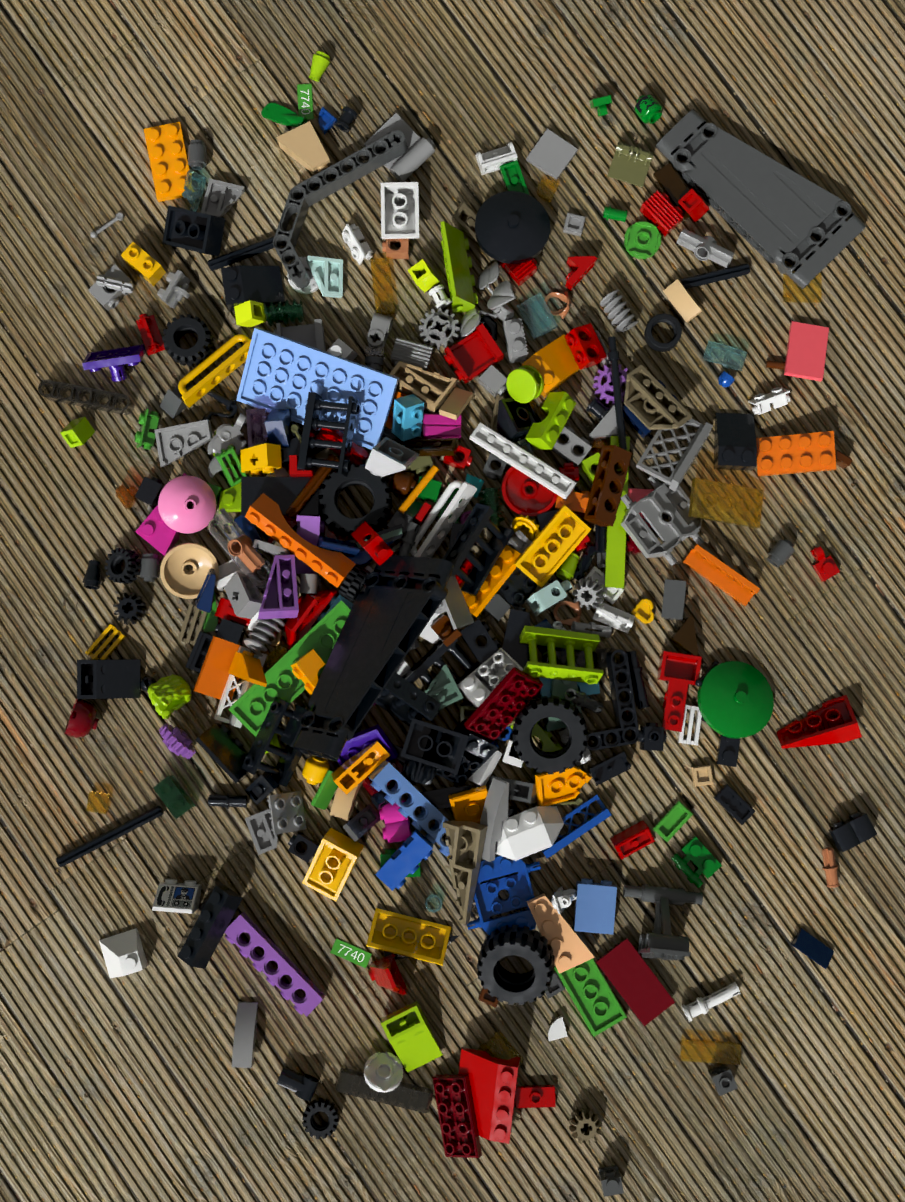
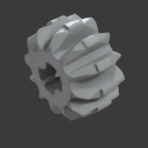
[572,576,606,610]

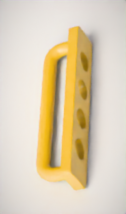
[178,334,251,408]

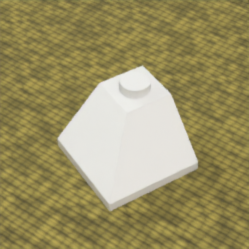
[99,928,148,978]

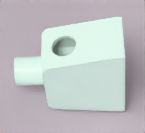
[526,579,572,616]

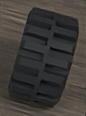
[162,314,214,367]

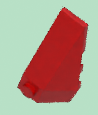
[368,954,408,995]

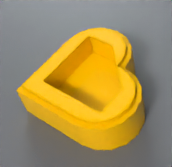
[630,598,654,624]

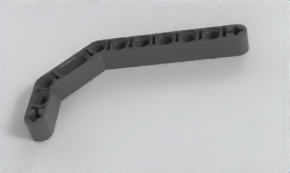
[273,130,408,288]

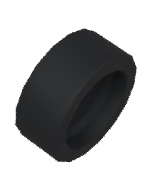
[644,313,682,352]

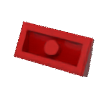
[610,820,655,860]

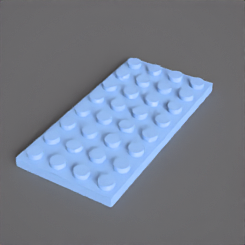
[236,327,399,450]

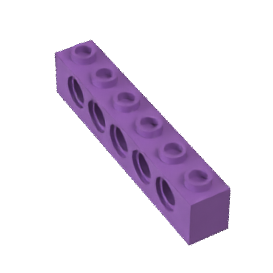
[224,912,325,1017]

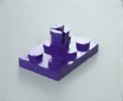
[82,344,146,382]
[337,725,398,766]

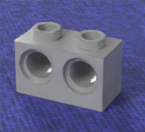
[551,426,592,467]

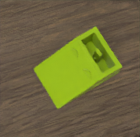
[381,1001,443,1073]

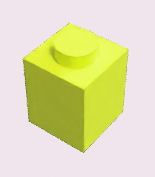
[408,259,440,293]
[234,300,266,328]

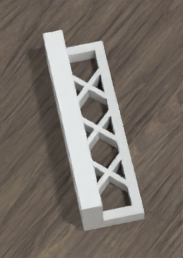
[214,646,267,728]

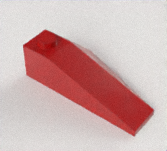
[776,695,862,749]

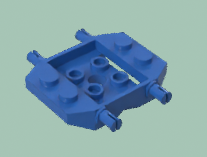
[467,855,541,935]

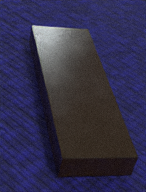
[653,163,690,220]

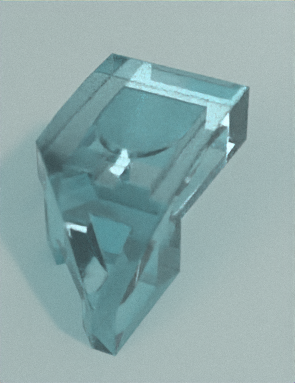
[182,169,207,212]

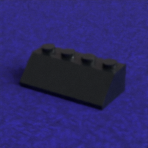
[177,879,243,969]

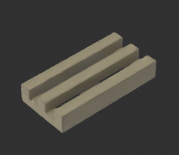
[178,604,208,645]

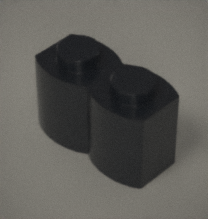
[828,811,877,852]

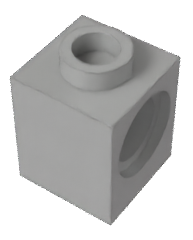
[478,364,507,398]

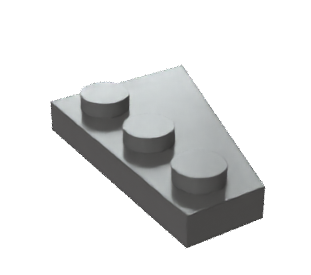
[154,419,213,468]

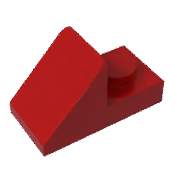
[565,256,597,291]

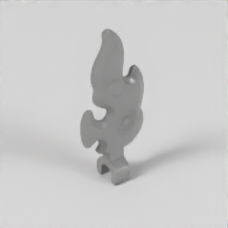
[207,413,248,478]

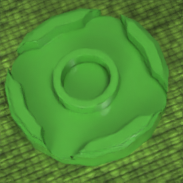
[624,221,661,259]

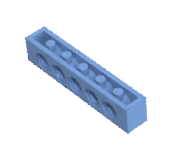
[369,760,450,857]

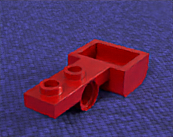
[657,651,702,732]

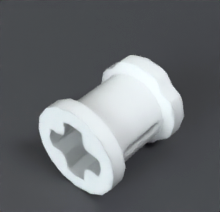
[428,285,452,310]

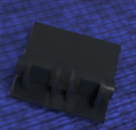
[497,567,538,608]

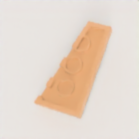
[526,893,595,974]

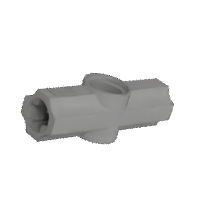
[676,228,734,268]

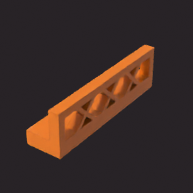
[682,544,760,606]

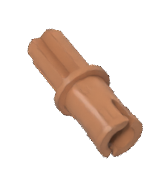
[822,847,840,888]

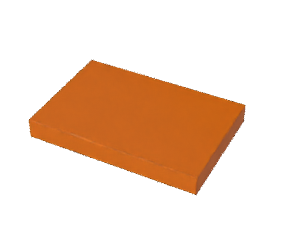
[193,636,247,702]

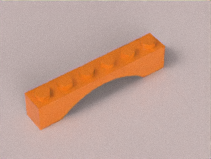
[245,493,356,588]

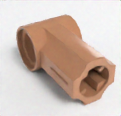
[228,535,265,573]

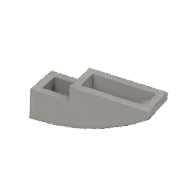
[232,1001,258,1068]

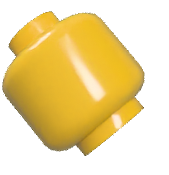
[302,756,330,785]

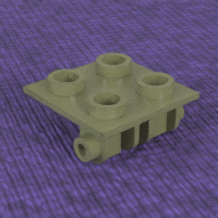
[607,142,654,188]

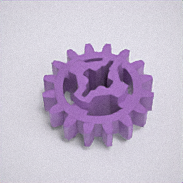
[592,364,628,406]
[159,723,196,759]

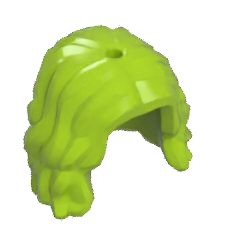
[148,674,191,719]

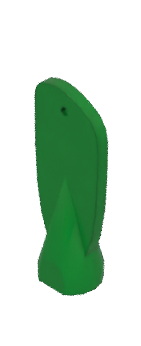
[261,103,307,127]

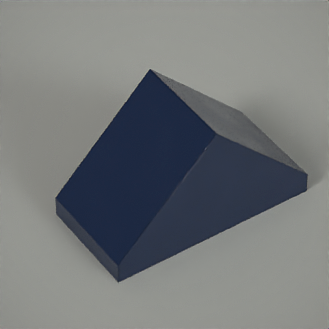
[264,409,291,447]

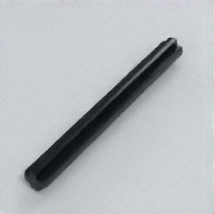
[56,806,164,867]

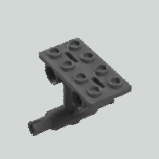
[623,884,703,961]

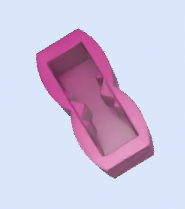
[379,800,411,843]

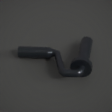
[201,389,238,421]

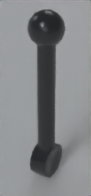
[695,659,719,687]

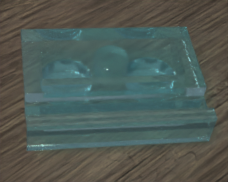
[516,292,558,340]

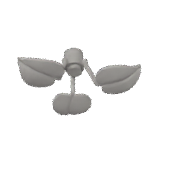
[458,261,516,340]

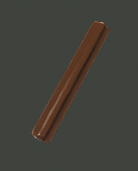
[286,454,338,519]

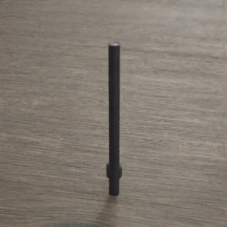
[608,337,627,450]

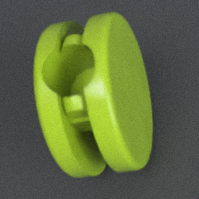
[506,365,544,403]

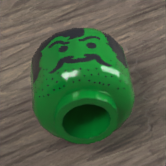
[635,94,663,124]

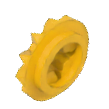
[512,514,541,541]

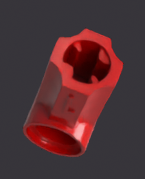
[214,598,251,626]

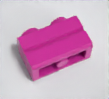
[423,414,461,440]

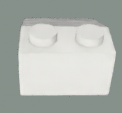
[381,182,419,239]

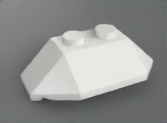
[495,806,564,861]

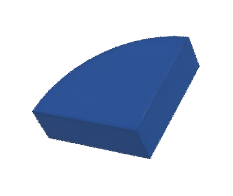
[318,107,337,135]

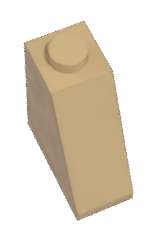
[276,121,331,175]

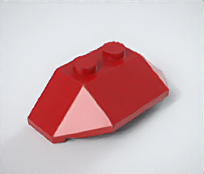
[284,589,338,651]

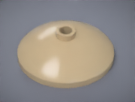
[160,543,219,599]

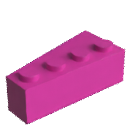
[135,473,193,556]

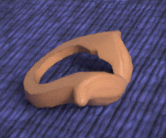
[544,291,571,319]
[554,601,582,629]

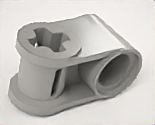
[367,312,393,352]
[300,574,321,594]

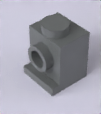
[598,1165,624,1197]

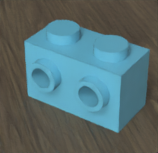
[392,394,424,441]

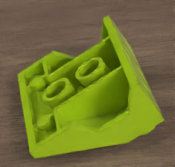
[440,221,478,314]

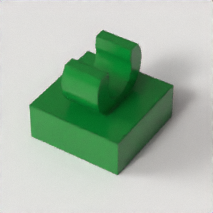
[589,95,612,117]

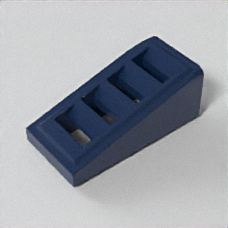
[195,569,216,613]

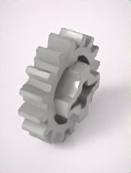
[419,308,460,350]

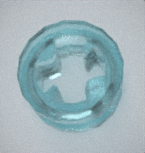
[425,893,443,913]

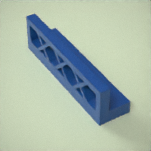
[542,794,611,859]

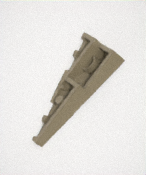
[443,821,488,925]

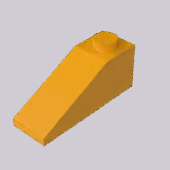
[228,650,267,687]
[331,741,390,795]

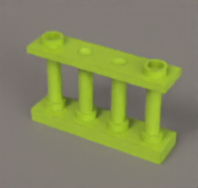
[519,625,604,684]

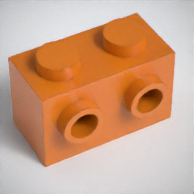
[554,489,590,517]

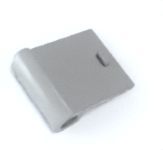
[364,113,435,182]

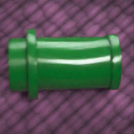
[603,205,627,222]

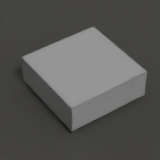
[563,212,585,237]

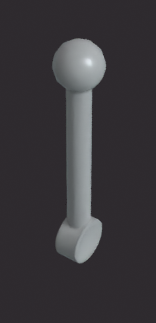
[90,212,124,238]

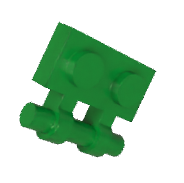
[671,836,722,888]

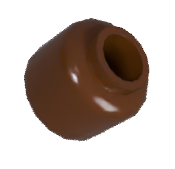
[389,471,418,497]

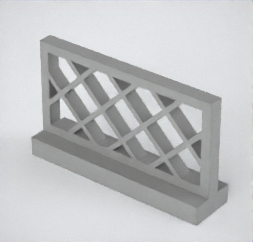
[636,419,713,492]

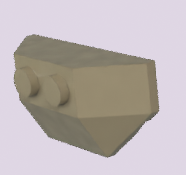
[624,364,693,430]

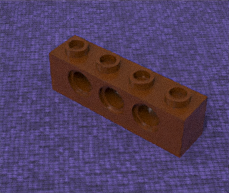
[584,445,632,527]

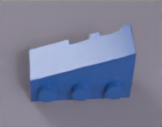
[375,829,433,891]

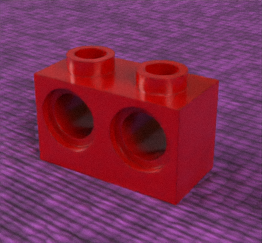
[564,323,607,370]

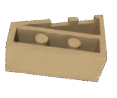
[389,361,457,414]

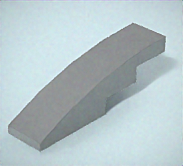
[480,777,509,862]

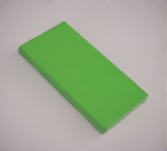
[554,958,627,1037]

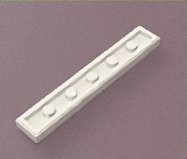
[469,422,577,500]

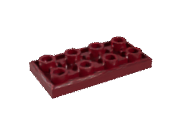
[464,667,543,741]
[596,937,675,1026]
[432,1075,482,1158]

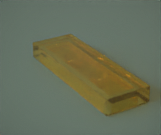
[370,257,395,315]
[680,1039,741,1065]

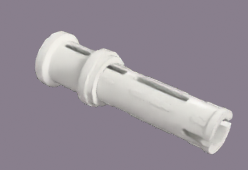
[681,982,741,1022]

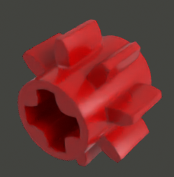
[559,462,579,481]

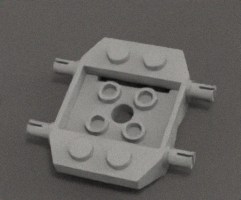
[621,476,705,566]

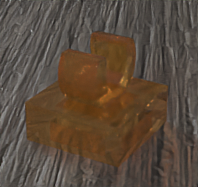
[116,485,138,510]

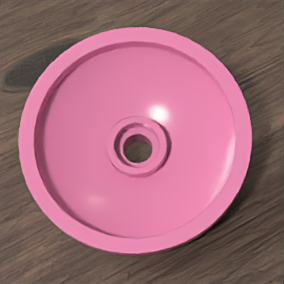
[158,475,217,534]

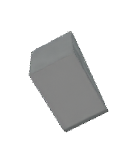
[588,405,618,440]

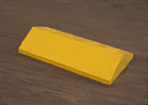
[514,505,591,588]
[366,908,451,966]

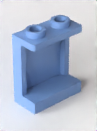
[572,878,617,935]

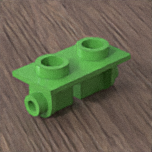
[134,409,160,450]

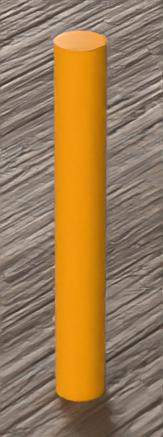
[398,465,439,514]

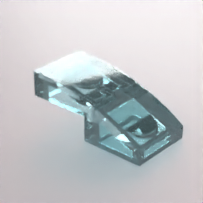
[703,341,747,371]

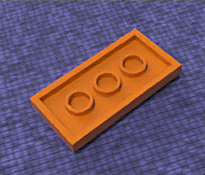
[756,431,836,477]

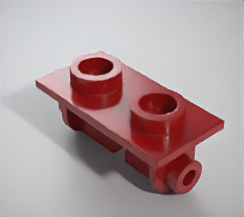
[136,314,166,356]

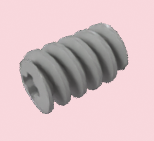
[600,290,639,332]
[244,619,285,657]

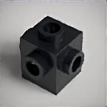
[638,723,666,751]

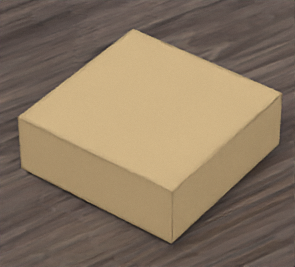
[691,765,714,787]

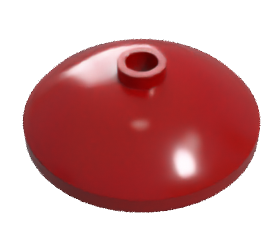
[502,466,557,517]

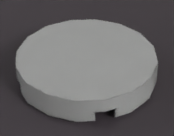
[252,539,291,555]

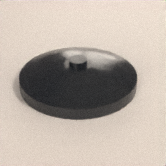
[475,191,550,264]

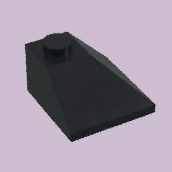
[497,398,541,443]

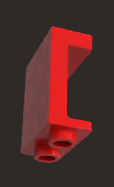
[443,323,504,384]

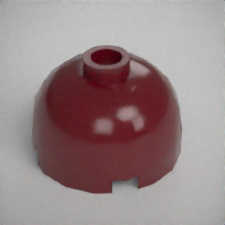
[64,699,99,738]

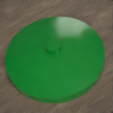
[697,661,774,739]

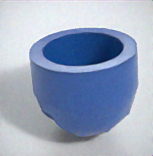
[718,371,735,388]

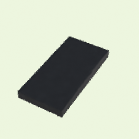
[241,477,319,516]

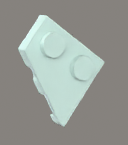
[306,255,343,298]

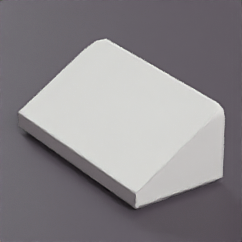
[468,750,502,786]

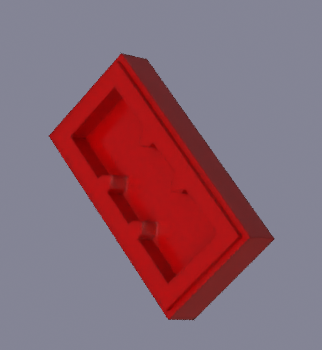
[516,1085,556,1108]

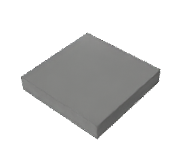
[526,128,578,181]

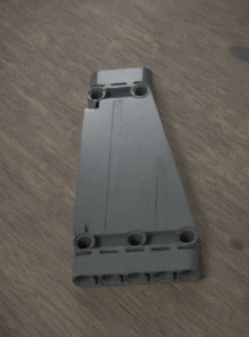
[656,109,867,290]

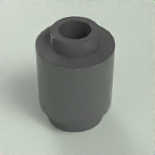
[188,140,207,170]
[766,539,795,568]
[140,554,160,582]

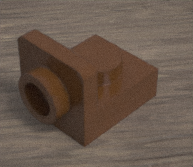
[431,614,462,647]

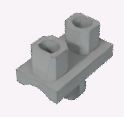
[157,270,191,309]

